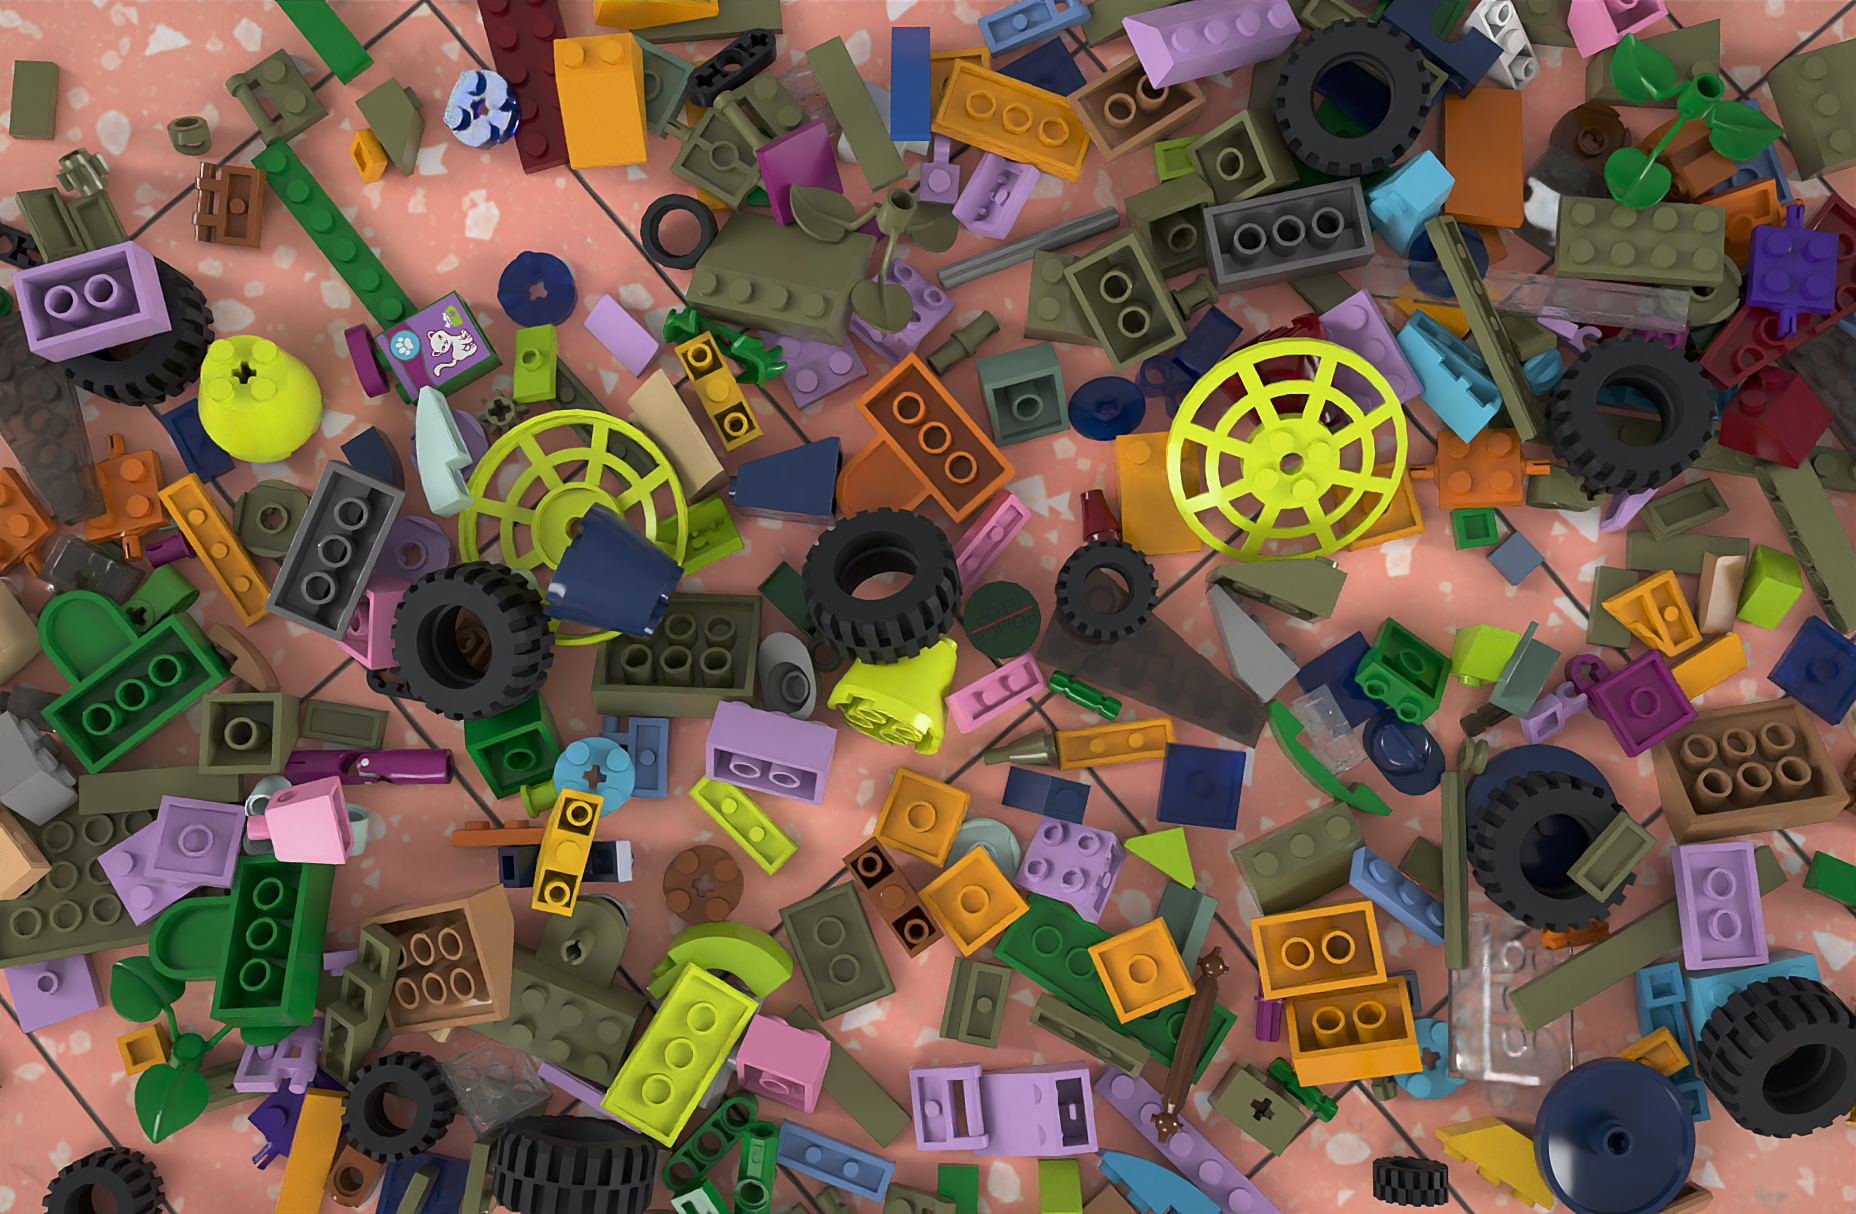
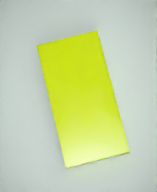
[600,960,759,1148]

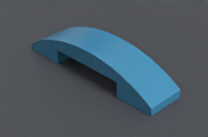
[1635,960,1711,1123]

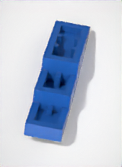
[890,27,930,141]

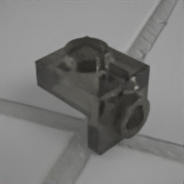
[0,683,63,733]

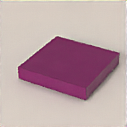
[755,119,844,226]
[1586,649,1699,758]

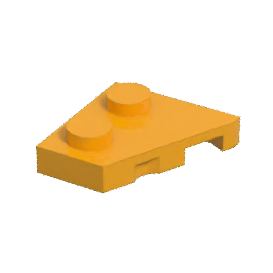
[1601,570,1703,658]

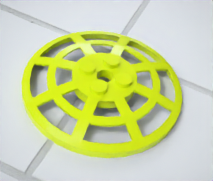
[1166,337,1408,563]
[458,409,688,646]

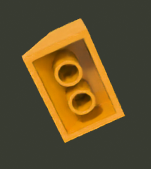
[1284,975,1423,1087]

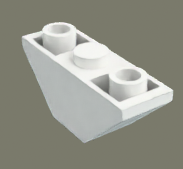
[1456,0,1540,91]

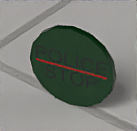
[963,580,1042,659]

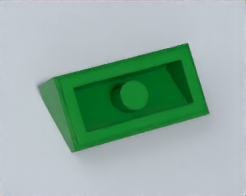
[1802,851,1856,910]

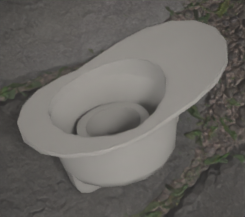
[757,632,824,721]

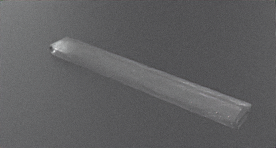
[1359,256,1691,334]

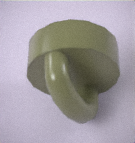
[167,116,211,156]

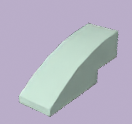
[415,385,475,518]

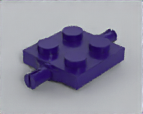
[1746,204,1839,337]
[247,1062,358,1170]

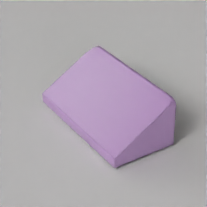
[583,293,665,379]

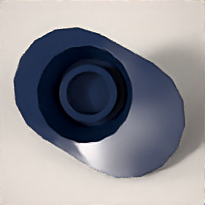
[1362,708,1446,796]

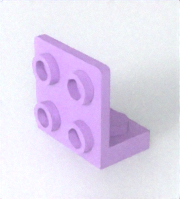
[848,257,956,367]
[1014,816,1127,924]

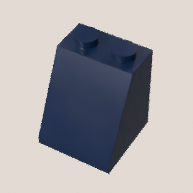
[728,437,844,527]

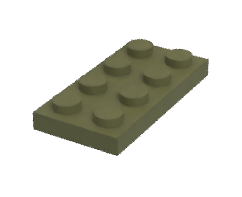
[1554,196,1726,287]

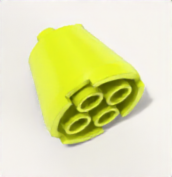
[198,335,324,463]
[827,636,958,755]

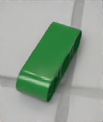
[275,0,375,86]
[661,1090,760,1193]

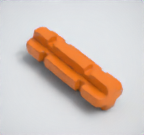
[1539,920,1610,950]

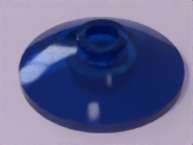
[1068,376,1146,441]

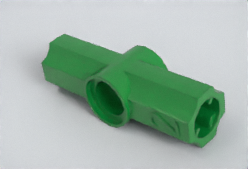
[733,1120,780,1214]

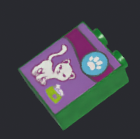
[373,290,503,407]

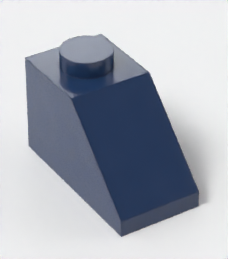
[1002,766,1091,825]

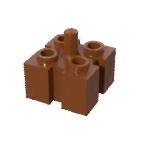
[1634,115,1739,204]

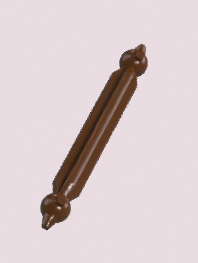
[1150,946,1230,1144]

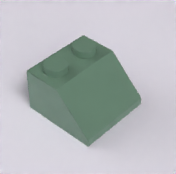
[974,341,1071,448]

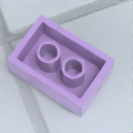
[12,241,172,362]
[706,700,838,806]

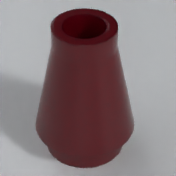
[1080,489,1121,544]

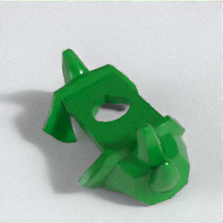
[663,306,788,388]

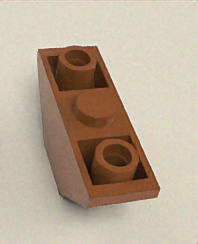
[842,836,945,959]

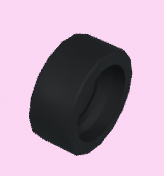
[640,193,719,270]

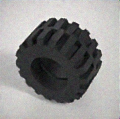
[1054,538,1159,642]
[341,1051,457,1162]
[42,1147,165,1214]

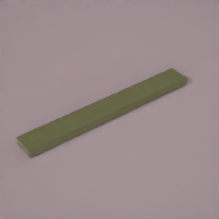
[1508,845,1788,1032]

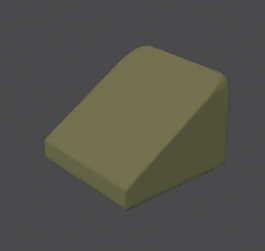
[1397,836,1443,893]

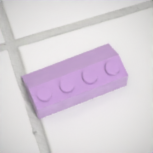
[1122,0,1302,90]

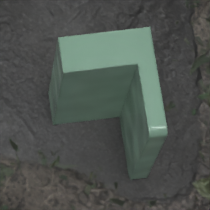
[1488,621,1561,720]
[1154,881,1219,976]

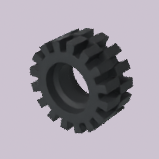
[1373,1156,1449,1207]

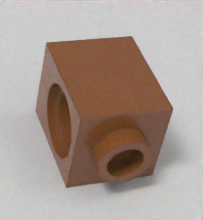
[322,1139,390,1208]

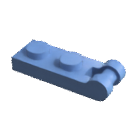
[977,0,1091,59]

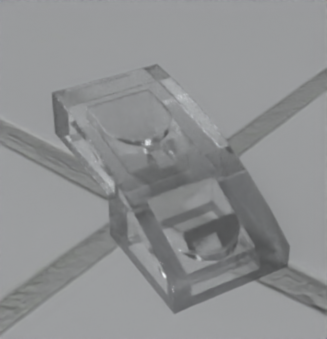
[1291,684,1368,777]

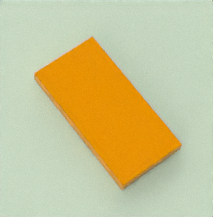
[931,58,1092,183]

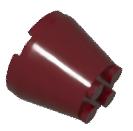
[1218,312,1346,428]

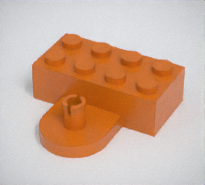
[836,352,1019,525]

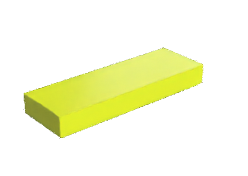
[687,774,800,876]

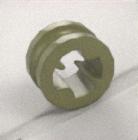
[1457,736,1489,775]

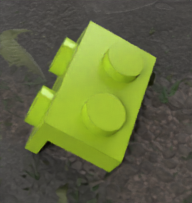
[657,494,745,578]

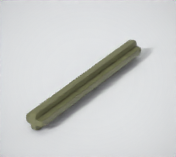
[1441,771,1470,970]

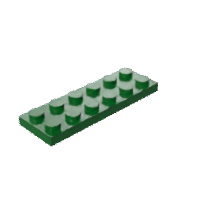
[992,891,1238,1085]

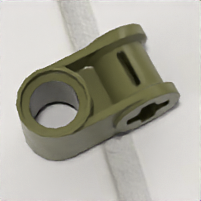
[1526,464,1609,512]

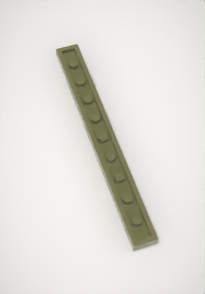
[1488,400,1856,494]

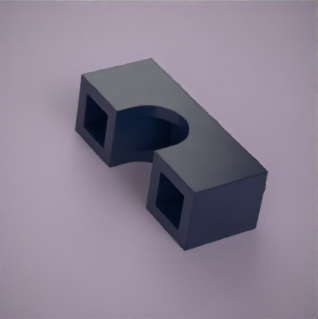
[1377,0,1504,100]

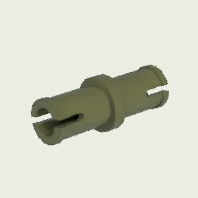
[925,310,1001,377]

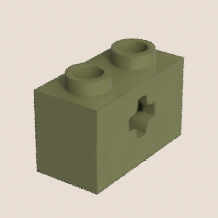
[1207,1061,1307,1157]

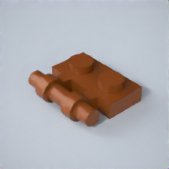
[191,162,266,249]

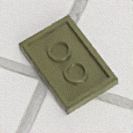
[778,880,896,1022]

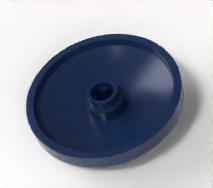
[1465,744,1618,886]
[1533,1057,1696,1214]

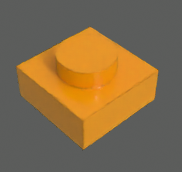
[348,128,388,184]
[116,1022,171,1077]

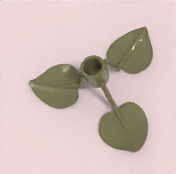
[790,183,960,334]

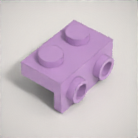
[952,151,1041,240]

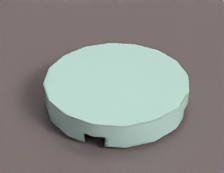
[945,817,1021,882]

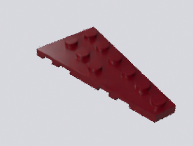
[1696,192,1856,392]

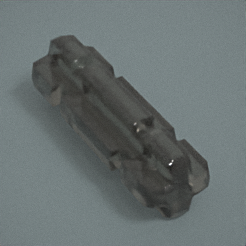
[1459,702,1513,737]

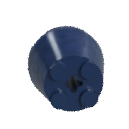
[543,502,685,638]

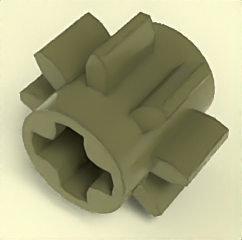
[56,147,111,197]
[478,389,530,437]

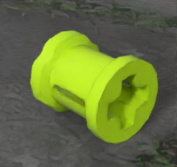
[520,775,558,819]

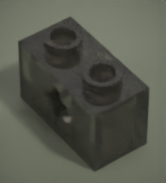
[37,534,146,608]

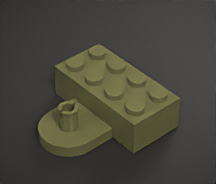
[463,895,650,1088]

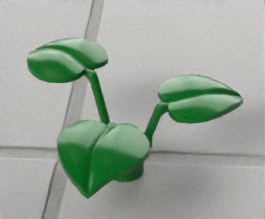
[1604,32,1785,209]
[109,956,300,1144]

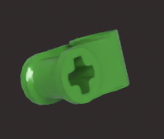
[121,564,200,635]

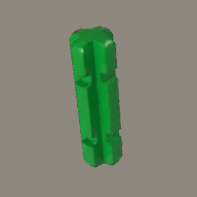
[1047,670,1122,721]
[1267,1057,1339,1123]

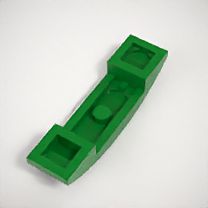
[1263,699,1393,816]

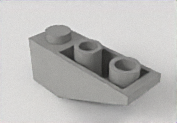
[1205,584,1301,704]

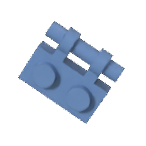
[597,716,671,798]

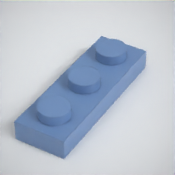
[1349,846,1444,947]
[776,1118,896,1204]

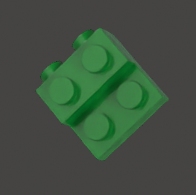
[1354,617,1453,726]

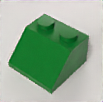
[464,689,565,800]

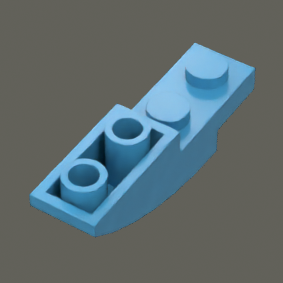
[1094,1147,1222,1214]

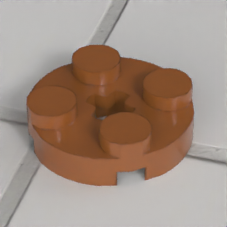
[663,845,744,925]

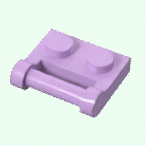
[909,1062,990,1151]

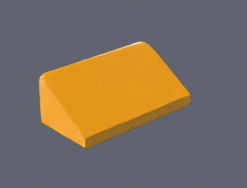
[1668,631,1748,701]

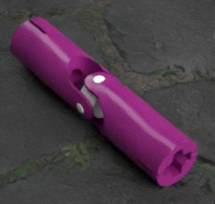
[285,749,454,786]

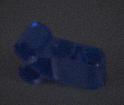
[1134,305,1244,420]

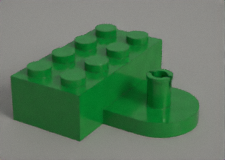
[38,590,235,775]
[148,854,335,1028]

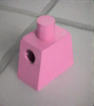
[247,776,355,864]

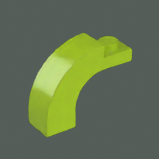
[646,921,794,1000]

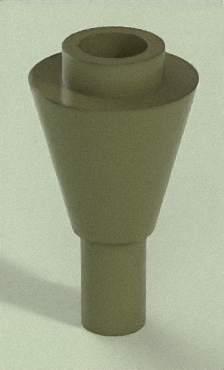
[983,727,1058,766]

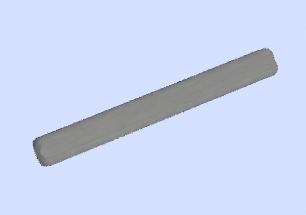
[938,206,1120,290]

